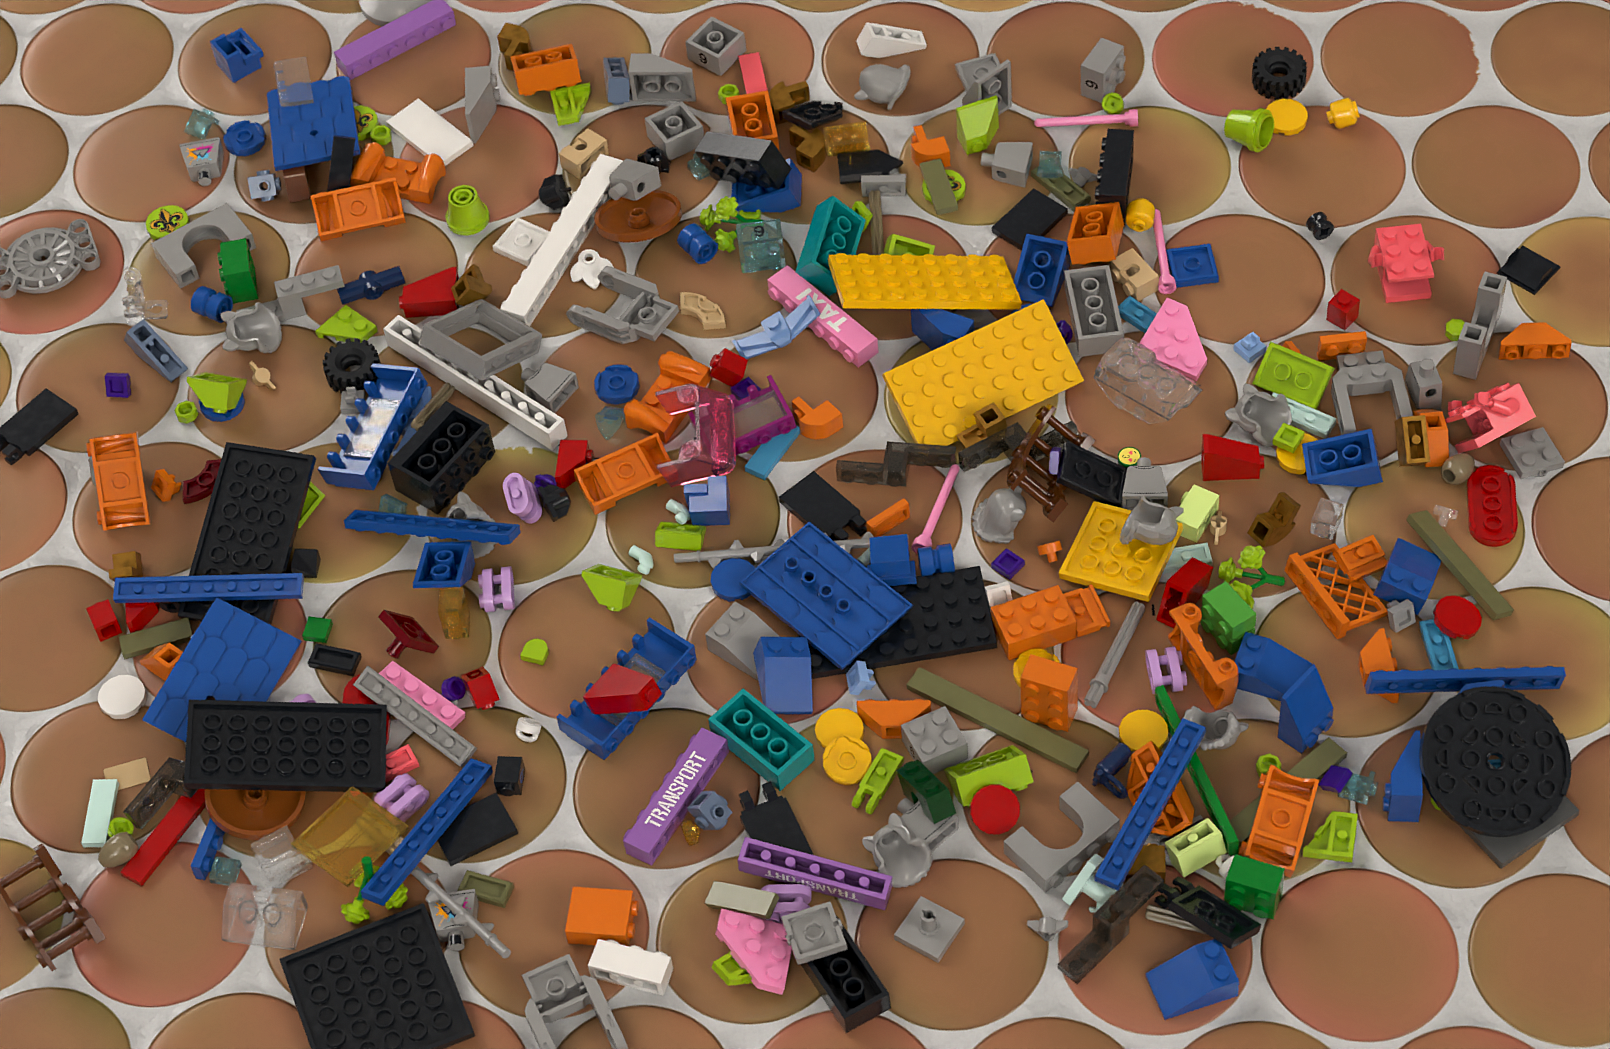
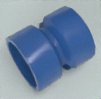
[677,223,718,264]
[191,286,233,323]
[917,543,955,576]

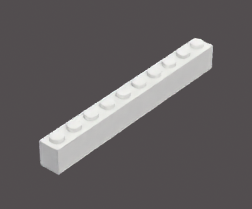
[500,154,623,327]
[383,315,567,451]

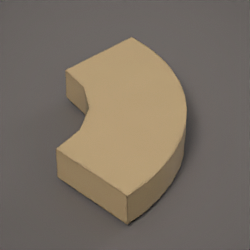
[680,292,726,330]

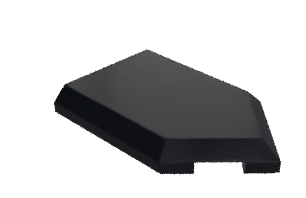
[782,101,843,130]
[837,149,903,184]

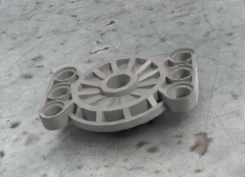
[0,219,101,299]

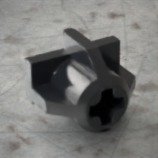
[637,147,671,174]
[538,174,571,210]
[538,484,571,522]

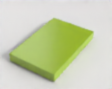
[1252,341,1335,410]

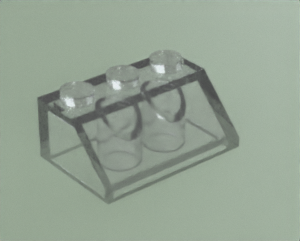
[221,882,308,950]

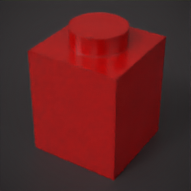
[1326,289,1360,331]
[709,348,748,387]
[86,599,123,642]

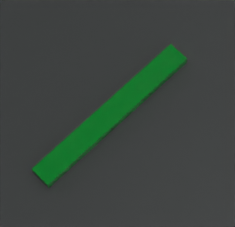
[1155,685,1239,857]

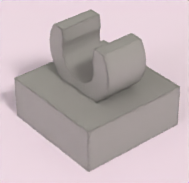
[340,387,366,414]
[1387,599,1416,633]

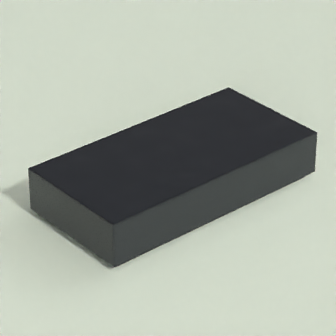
[308,643,362,676]

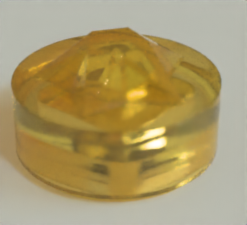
[681,820,700,846]

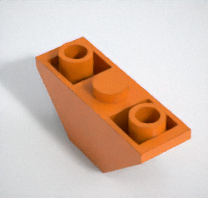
[1498,322,1572,360]
[1412,408,1449,468]
[1358,628,1399,703]
[140,643,183,681]
[857,699,931,739]

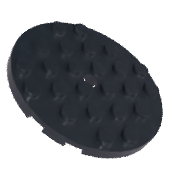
[1419,686,1571,837]

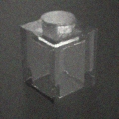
[1310,498,1344,540]

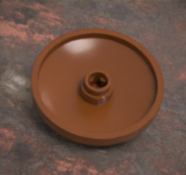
[594,190,682,243]
[205,789,305,840]

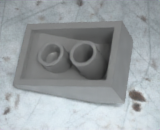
[628,53,696,102]
[962,60,1012,115]
[465,66,500,143]
[705,601,780,681]

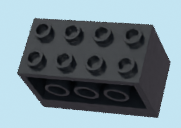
[388,401,495,514]

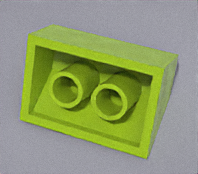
[944,745,1034,807]

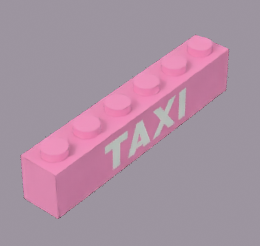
[767,265,878,368]

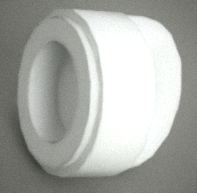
[516,717,542,742]
[1216,854,1234,880]

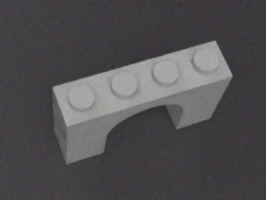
[151,203,256,289]
[1453,271,1507,380]
[1004,782,1120,893]

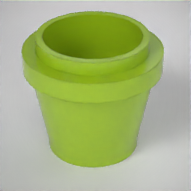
[1224,108,1274,152]
[446,185,490,235]

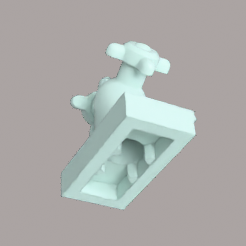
[1062,854,1125,917]

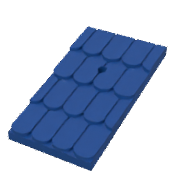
[267,76,361,171]
[739,522,913,670]
[142,598,302,742]

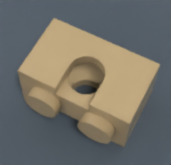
[559,128,609,179]
[1110,248,1159,301]

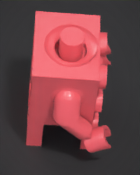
[1368,224,1444,303]
[1445,382,1536,454]

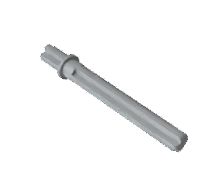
[1084,601,1145,708]

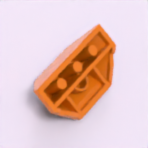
[1126,741,1195,837]

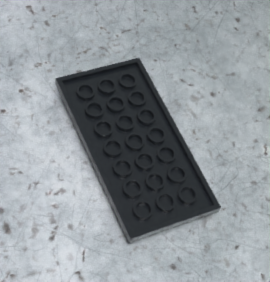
[177,442,316,625]
[798,566,997,679]
[184,700,387,793]

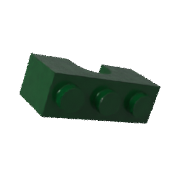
[896,760,956,824]

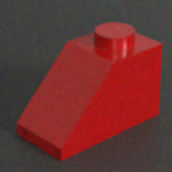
[555,440,593,489]
[125,602,159,633]
[460,666,500,710]

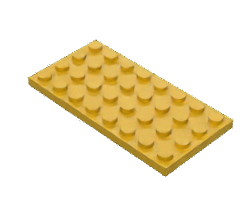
[828,253,1022,310]
[882,299,1084,458]

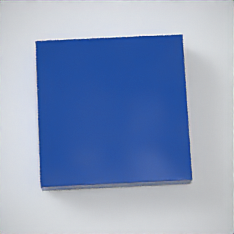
[1166,244,1219,288]

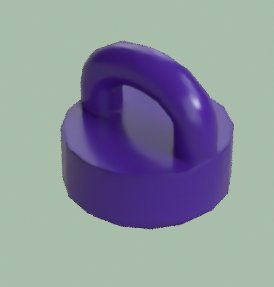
[1056,320,1073,345]
[534,474,557,495]
[441,676,466,701]

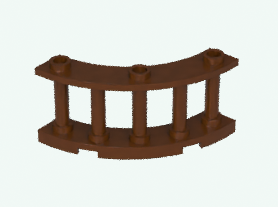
[1006,404,1095,523]
[0,843,105,971]

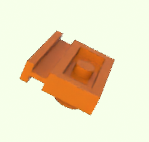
[1317,331,1367,361]
[1333,535,1387,584]
[1063,584,1110,637]

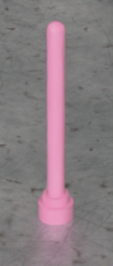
[1034,109,1138,127]
[1153,209,1176,294]
[911,464,959,554]

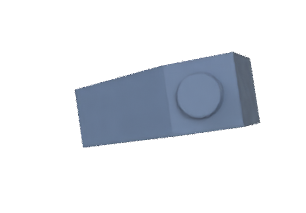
[603,58,630,105]
[124,319,188,383]

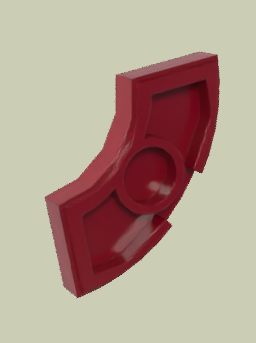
[182,459,221,504]

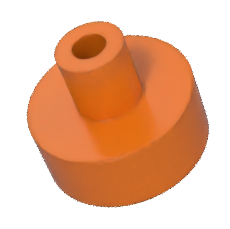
[1037,540,1062,563]

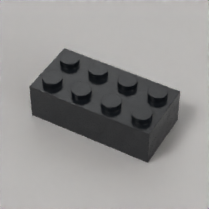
[1095,129,1134,225]
[694,131,791,189]
[801,915,891,1033]

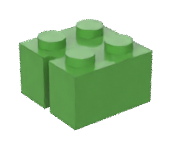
[1201,581,1256,655]

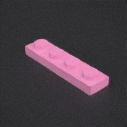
[379,661,465,729]

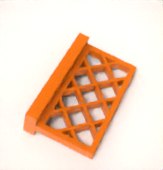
[1284,543,1388,639]

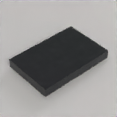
[992,188,1068,250]
[1056,441,1127,507]
[437,793,518,866]

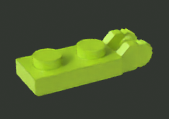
[852,748,904,814]

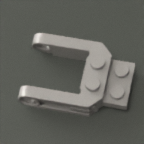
[566,266,679,344]
[1331,350,1413,435]
[522,954,628,1049]

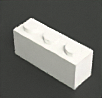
[588,939,673,996]

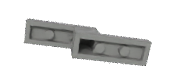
[236,265,344,322]

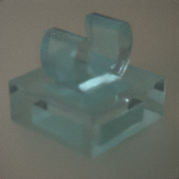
[687,153,710,180]
[378,494,407,514]
[209,856,242,886]

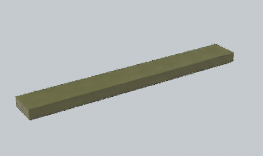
[907,667,1089,773]

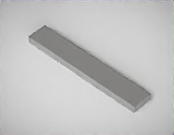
[353,665,478,768]

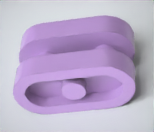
[503,473,542,524]
[478,566,515,612]
[1145,647,1187,695]
[373,773,429,827]
[761,884,812,924]

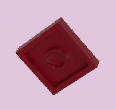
[378,610,439,659]

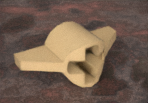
[249,361,276,391]
[1210,511,1227,545]

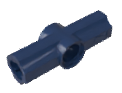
[337,266,405,305]

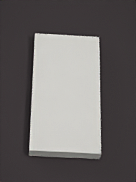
[386,99,473,166]

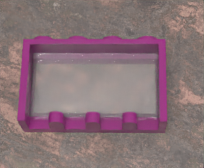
[688,375,797,466]

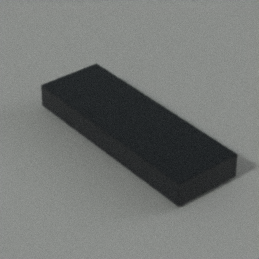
[327,135,355,192]

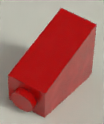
[399,267,459,318]
[1201,434,1264,481]
[1156,557,1214,628]
[583,663,662,715]

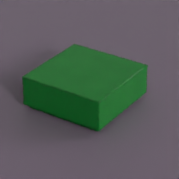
[302,616,333,643]

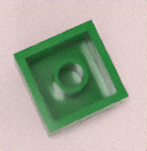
[217,238,259,304]
[1224,854,1285,920]

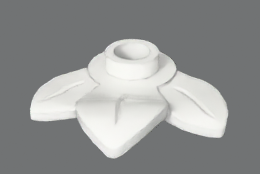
[570,249,614,290]

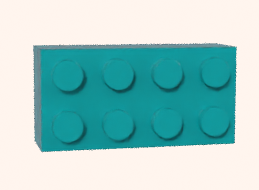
[795,196,866,296]
[708,688,815,791]

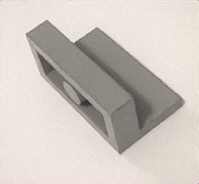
[861,174,906,197]

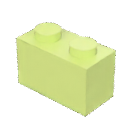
[1176,484,1219,543]
[1165,818,1227,877]

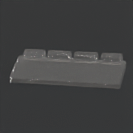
[273,57,314,107]

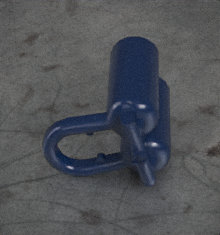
[1092,742,1132,799]

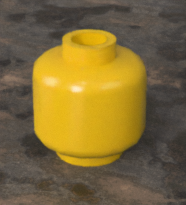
[1326,98,1360,129]
[1125,198,1155,232]

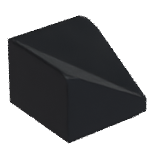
[291,548,321,578]

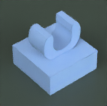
[1234,332,1266,363]
[846,661,876,695]

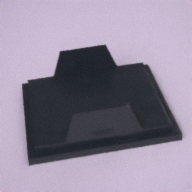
[1497,246,1561,295]

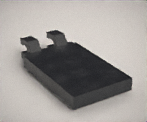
[0,388,78,465]
[779,471,867,541]
[739,781,814,881]
[1154,876,1262,949]

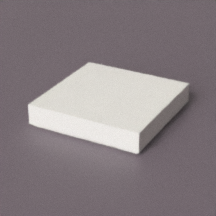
[492,217,550,266]

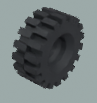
[1252,46,1307,100]
[322,338,381,395]

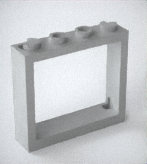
[420,299,542,381]

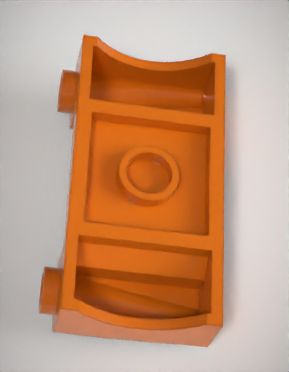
[350,142,446,204]
[311,177,406,241]
[624,351,712,443]
[86,432,151,531]
[574,433,678,515]
[1168,603,1239,711]
[1238,764,1319,878]

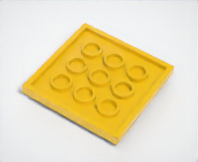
[1059,501,1183,602]

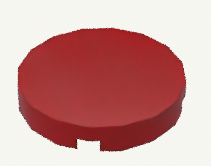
[1433,595,1482,640]
[970,784,1020,835]

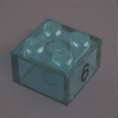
[736,219,786,273]

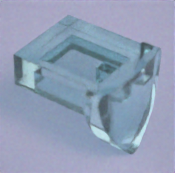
[1037,151,1063,178]
[595,406,625,440]

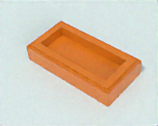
[866,498,910,537]

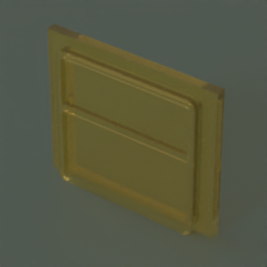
[291,786,409,887]

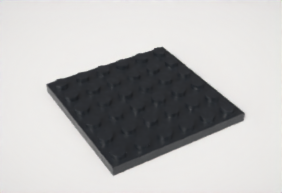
[279,903,475,1049]

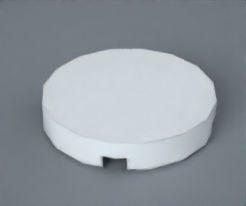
[98,675,147,719]

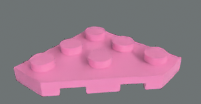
[1135,298,1207,381]
[715,908,792,995]

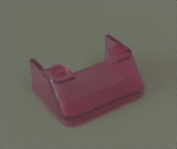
[655,384,736,487]

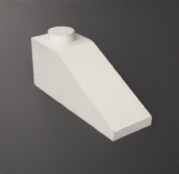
[856,22,927,58]

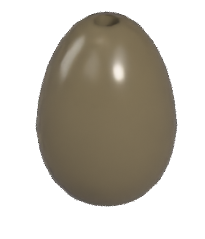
[1441,453,1475,485]
[98,832,138,868]

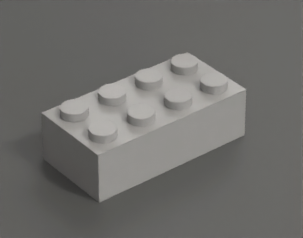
[1064,265,1124,357]

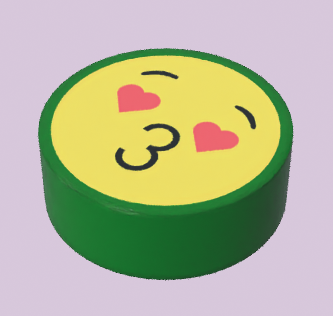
[1118,447,1141,468]

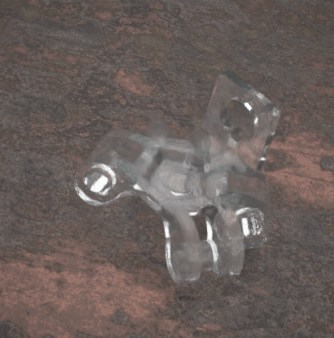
[122,267,168,326]

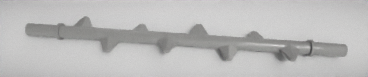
[674,532,909,569]
[356,817,511,958]

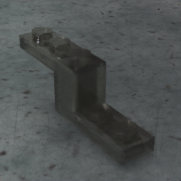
[958,421,1077,472]
[836,441,957,487]
[123,757,198,830]
[1058,865,1164,984]

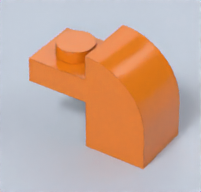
[911,125,950,168]
[792,396,843,439]

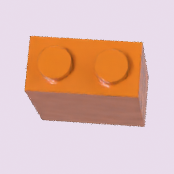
[565,887,639,946]

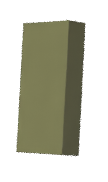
[457,870,514,908]

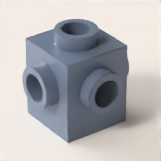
[247,170,282,201]
[687,791,733,830]

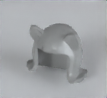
[854,64,911,110]
[221,302,282,353]
[1225,384,1292,447]
[972,486,1026,544]
[445,492,497,559]
[1120,495,1184,545]
[1183,706,1249,751]
[862,813,933,888]

